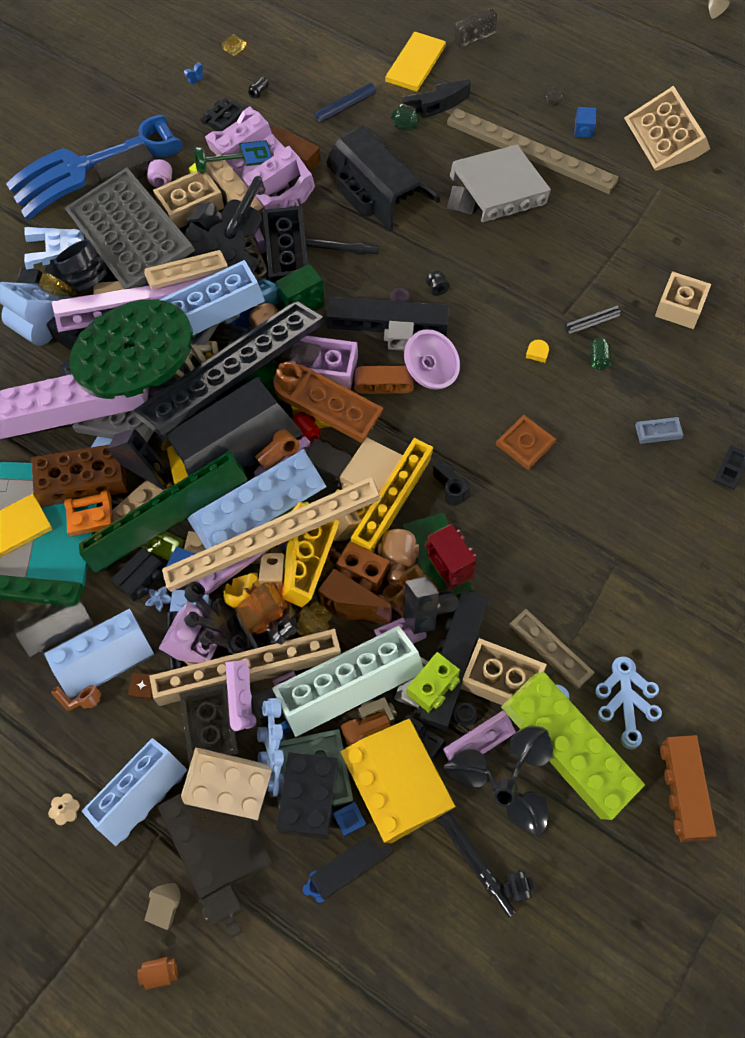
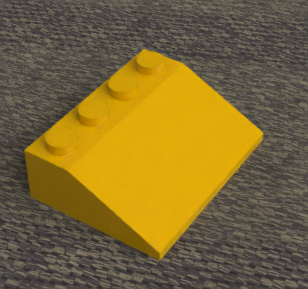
[340,719,456,844]

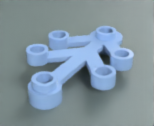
[595,657,662,750]
[257,698,284,797]

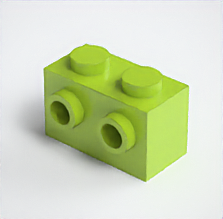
[406,652,460,713]

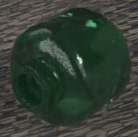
[391,104,419,132]

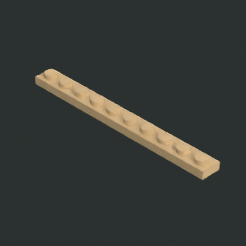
[162,476,381,592]

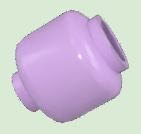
[147,159,172,188]

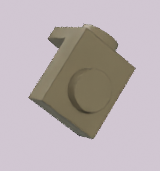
[358,697,397,726]

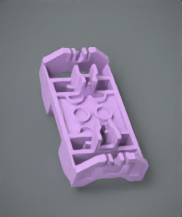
[205,107,315,210]

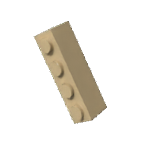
[206,154,264,221]

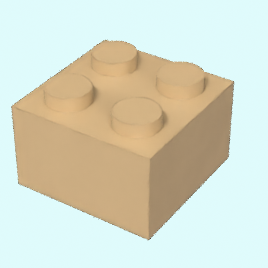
[655,272,711,329]

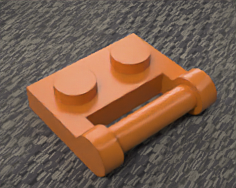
[64,490,113,537]

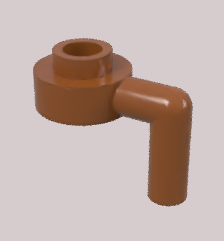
[51,685,101,711]

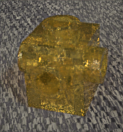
[297,601,333,637]

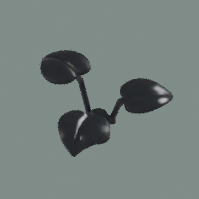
[443,726,553,837]

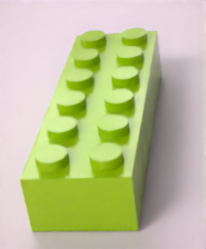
[501,671,645,820]

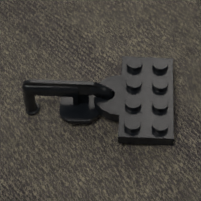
[183,176,266,275]

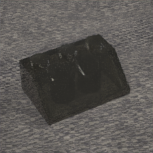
[14,597,93,657]

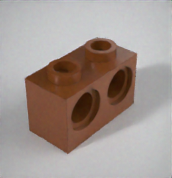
[336,542,390,592]

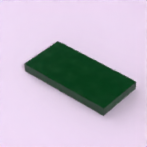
[402,513,473,597]

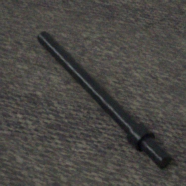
[265,239,379,255]

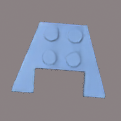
[25,227,85,269]

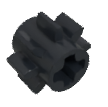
[503,871,536,903]

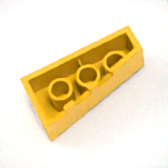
[281,502,340,607]

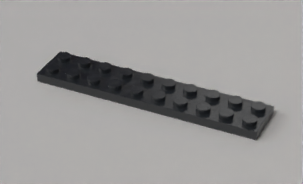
[133,301,324,437]

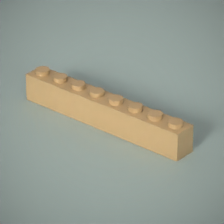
[149,629,341,706]

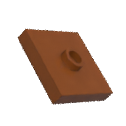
[496,415,556,470]

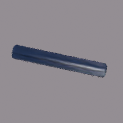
[315,83,376,122]

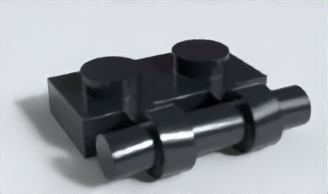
[200,97,246,131]

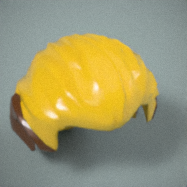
[223,573,261,609]

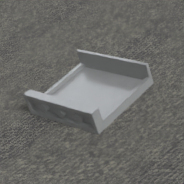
[450,145,551,222]

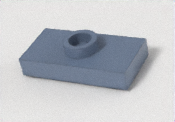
[635,417,683,444]

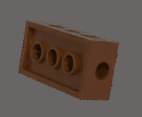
[31,444,128,507]

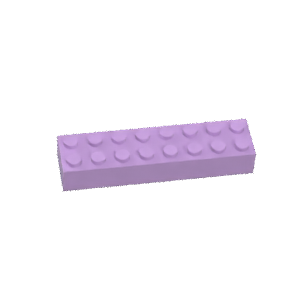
[0,374,149,439]

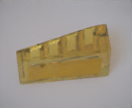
[39,272,80,297]

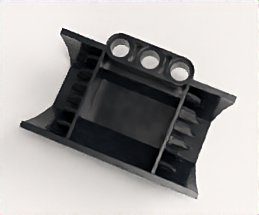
[326,126,440,231]
[159,376,303,476]

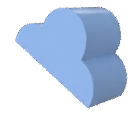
[0,282,72,346]

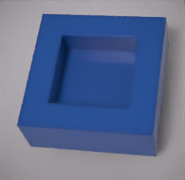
[333,802,367,838]

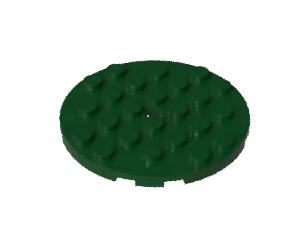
[69,299,194,399]

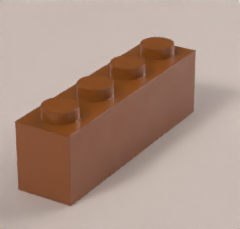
[660,735,716,842]

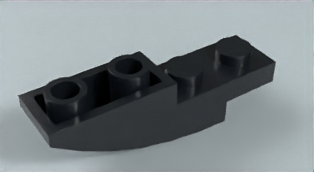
[402,79,471,118]

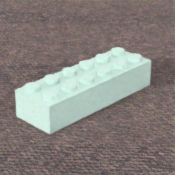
[272,626,423,737]

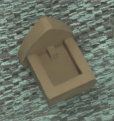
[708,0,731,19]
[144,883,181,930]

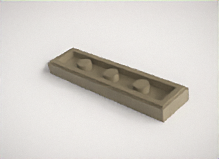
[509,609,594,690]

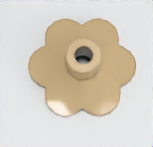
[48,794,80,825]

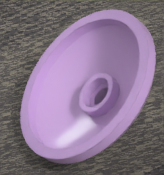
[404,330,460,390]

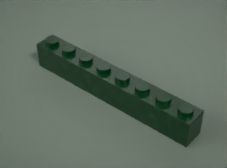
[79,450,248,573]

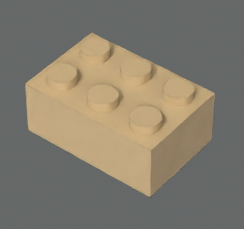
[153,171,224,229]
[461,638,547,705]
[181,747,272,820]

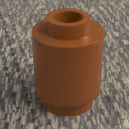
[138,957,178,990]

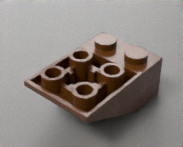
[318,569,392,624]

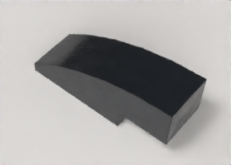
[310,830,392,900]

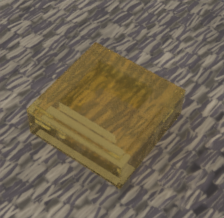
[222,34,246,56]

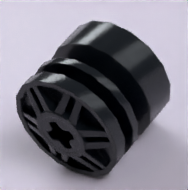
[54,239,109,292]

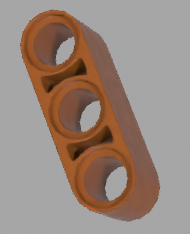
[354,366,414,394]

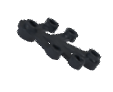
[184,581,249,655]

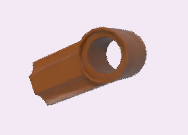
[255,430,300,471]
[340,711,391,747]

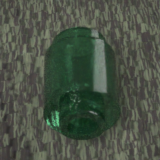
[589,338,612,370]

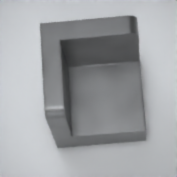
[447,186,476,214]

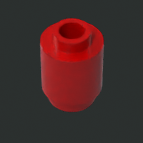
[292,412,321,443]

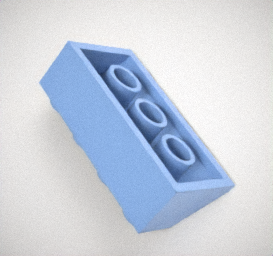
[44,609,155,700]
[82,738,187,846]

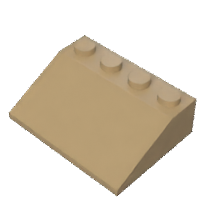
[624,86,710,171]

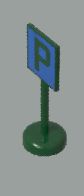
[194,140,272,175]

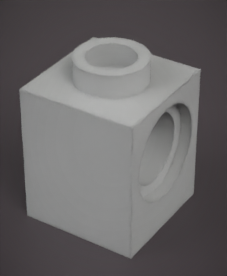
[384,321,414,350]

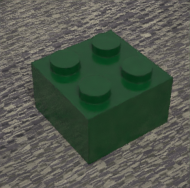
[275,264,325,311]

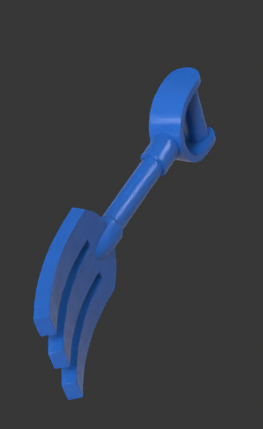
[6,115,183,220]

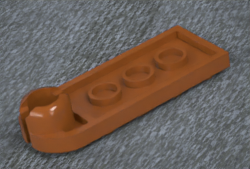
[273,362,383,443]

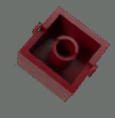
[424,524,477,590]

